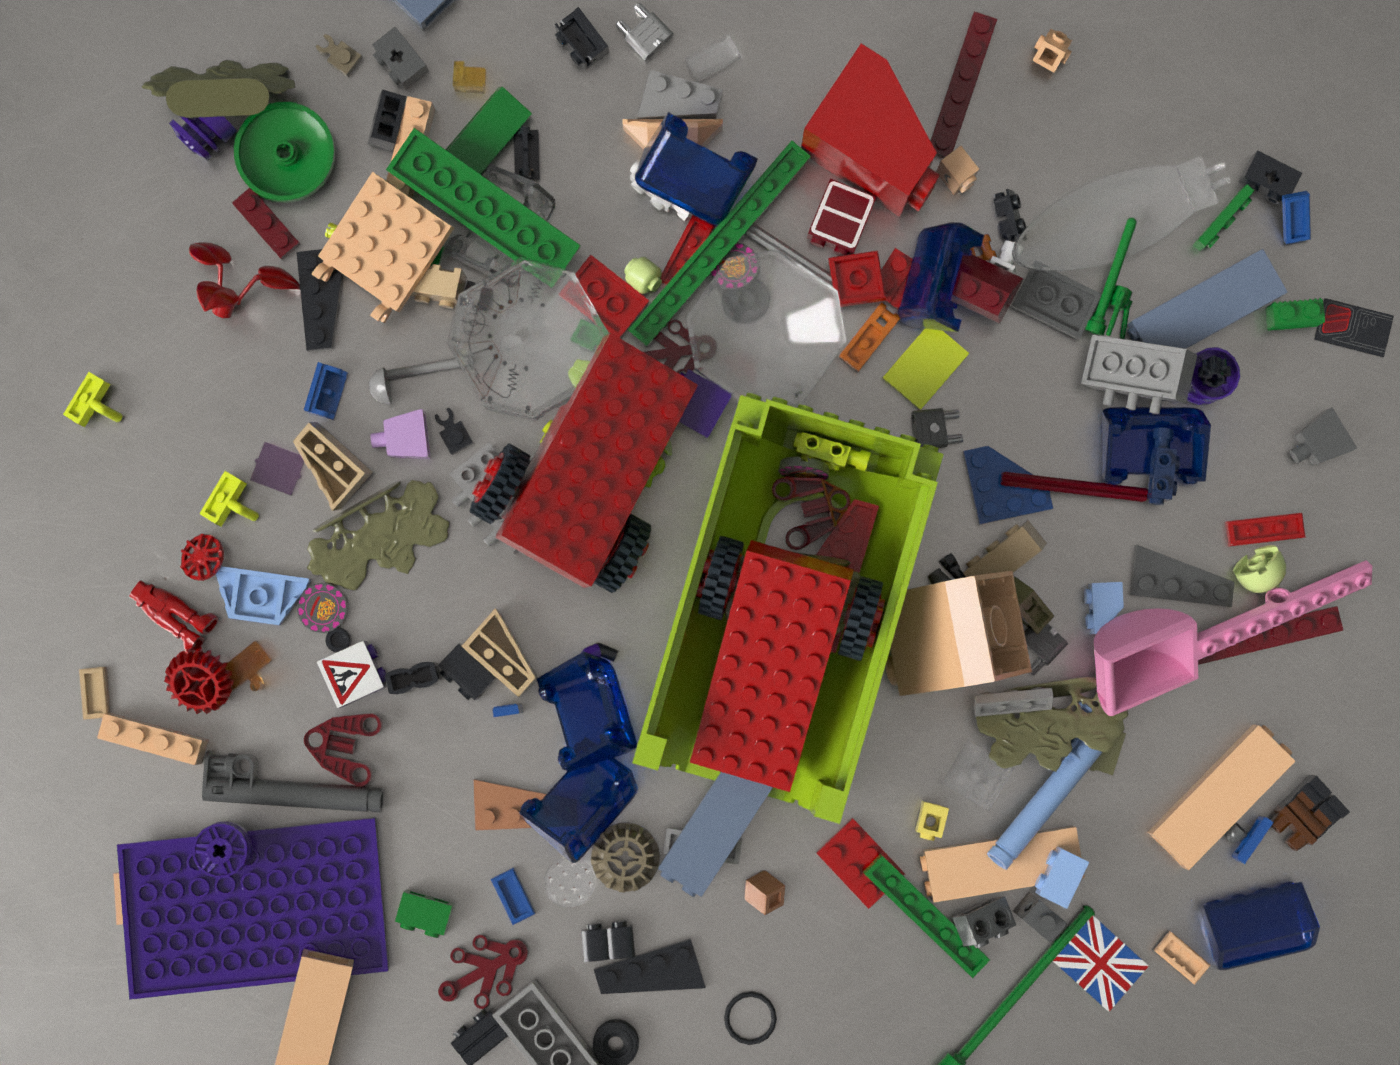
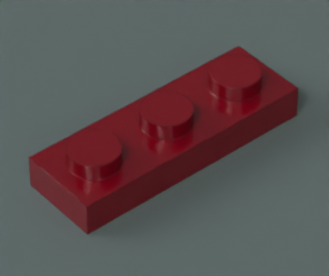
[232,188,300,260]

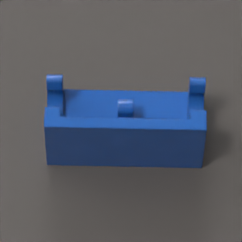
[304,362,348,420]

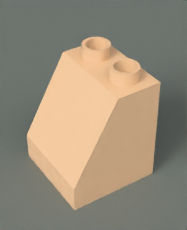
[886,571,1032,696]

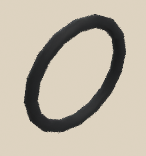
[724,992,777,1045]

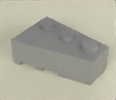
[637,70,723,119]

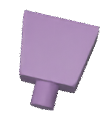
[370,409,431,459]

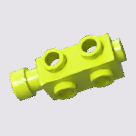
[793,432,871,472]

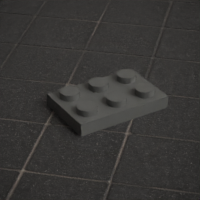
[1011,261,1102,340]

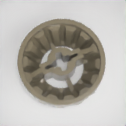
[591,822,660,893]

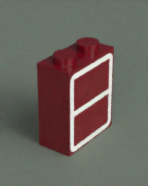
[807,178,876,256]

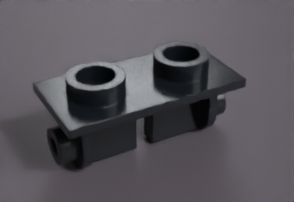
[514,126,540,180]
[993,189,1027,242]

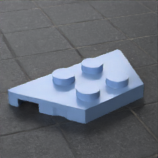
[213,565,311,625]

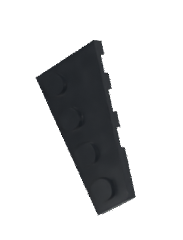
[296,249,344,352]
[594,938,706,994]

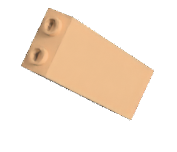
[1148,725,1295,870]
[920,825,1085,902]
[275,949,354,1065]

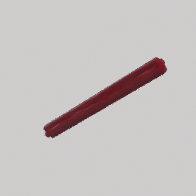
[1000,472,1148,502]

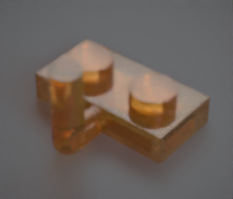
[225,640,272,692]

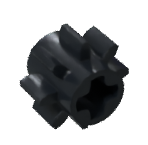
[1198,356,1231,388]

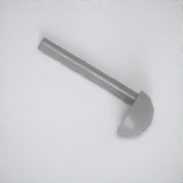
[369,356,472,404]

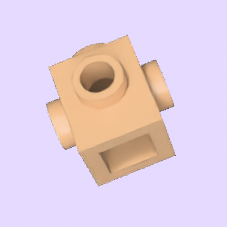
[1032,29,1072,72]

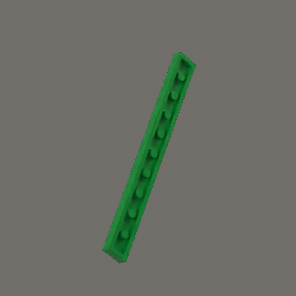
[628,140,811,347]

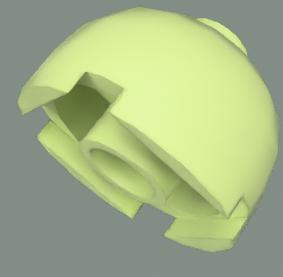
[1233,545,1286,593]

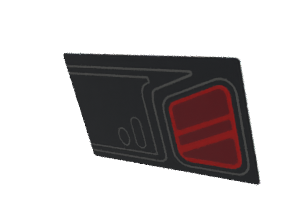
[1314,298,1394,357]

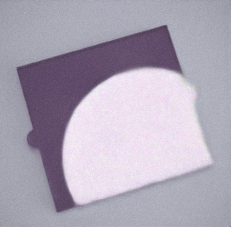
[250,442,304,496]

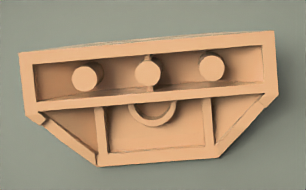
[623,119,723,158]

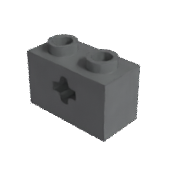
[372,27,429,89]

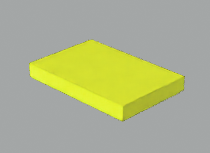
[882,321,969,410]

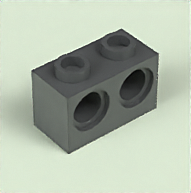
[952,896,1017,948]

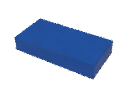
[1282,190,1311,244]
[492,703,523,717]
[1232,816,1274,864]
[491,868,536,925]

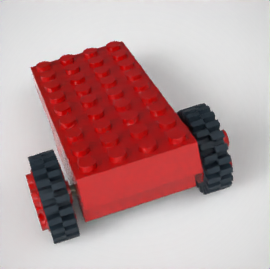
[469,333,698,593]
[690,536,885,792]

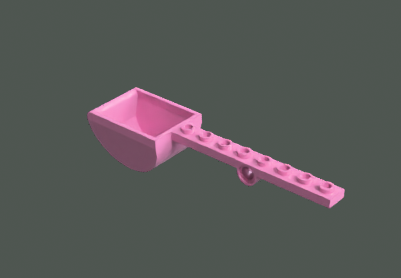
[1094,560,1372,716]

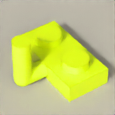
[63,372,123,427]
[199,471,259,527]

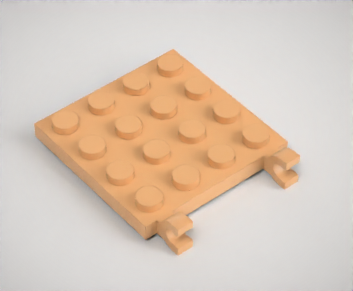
[312,172,454,323]

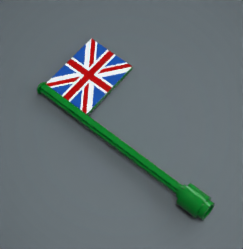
[937,905,1149,1065]

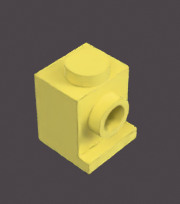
[915,801,949,841]

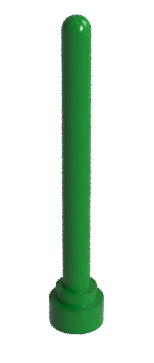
[1085,217,1137,336]

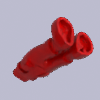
[129,580,219,652]

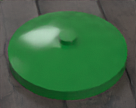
[234,102,336,203]

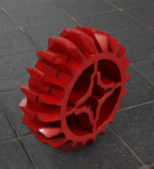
[164,647,234,714]

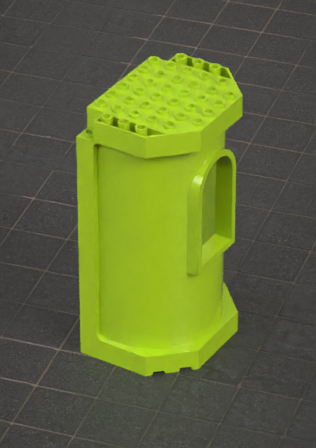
[632,393,944,824]

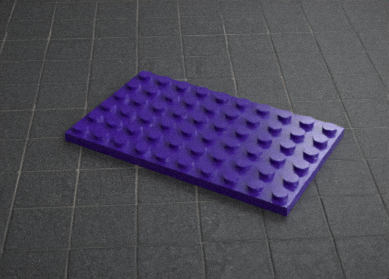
[117,818,389,1000]

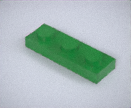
[1193,184,1255,251]

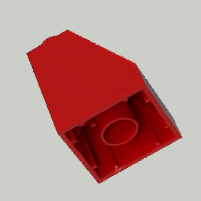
[801,43,940,217]

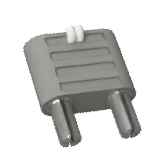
[616,3,674,61]

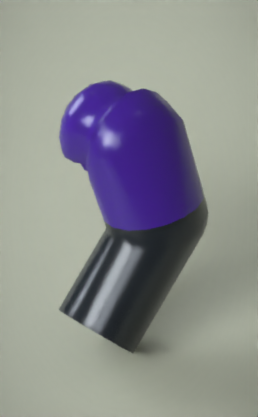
[580,643,619,665]

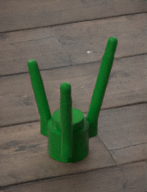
[1090,285,1133,339]

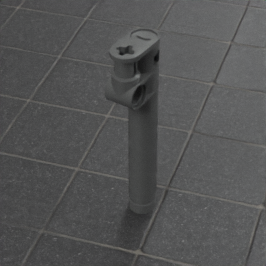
[202,750,384,813]

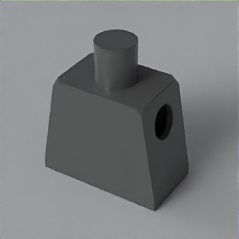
[1290,407,1357,465]
[1013,892,1067,943]

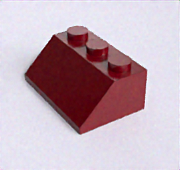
[930,247,1024,323]

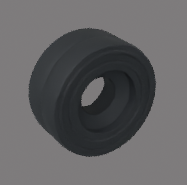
[593,1019,639,1065]

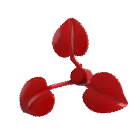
[189,242,300,318]

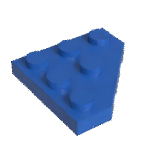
[963,446,1053,525]

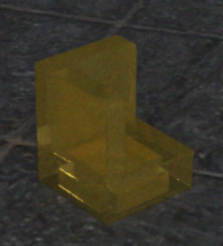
[453,61,486,93]

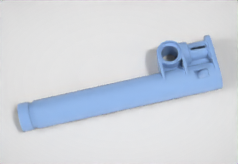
[987,702,1102,870]

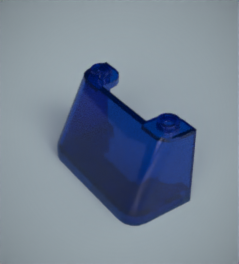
[635,112,758,224]
[898,222,984,332]
[1102,407,1211,484]
[537,651,637,772]
[519,738,638,863]

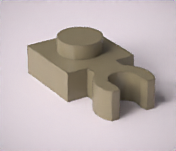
[315,34,363,77]

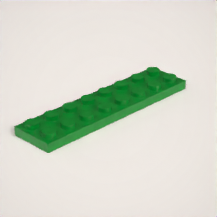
[386,128,581,287]

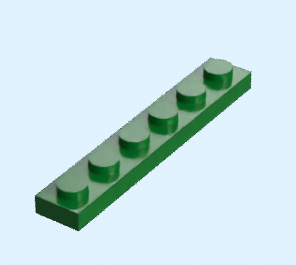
[863,854,990,978]

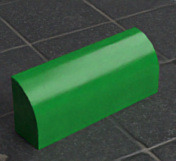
[446,86,532,174]

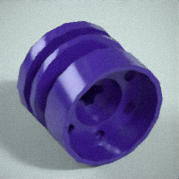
[169,116,237,161]
[1187,347,1240,405]
[192,821,252,878]

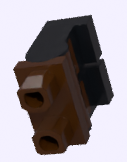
[1271,775,1350,851]

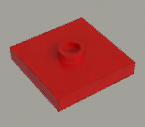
[828,251,886,308]

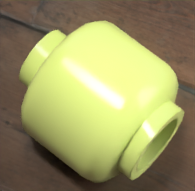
[624,257,662,294]

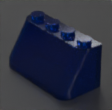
[1202,882,1320,970]

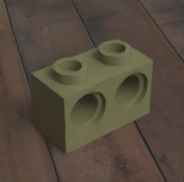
[1014,576,1054,635]

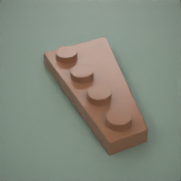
[474,779,577,830]

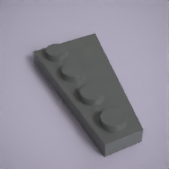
[1130,545,1235,607]

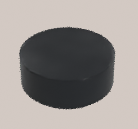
[325,627,352,653]

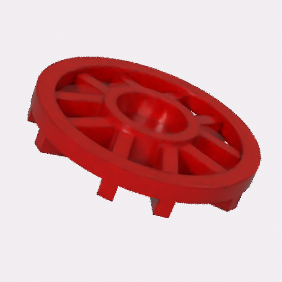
[180,533,224,581]

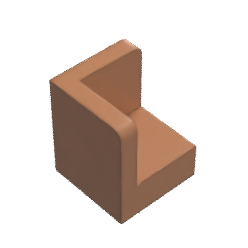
[745,871,785,915]

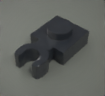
[435,407,474,455]

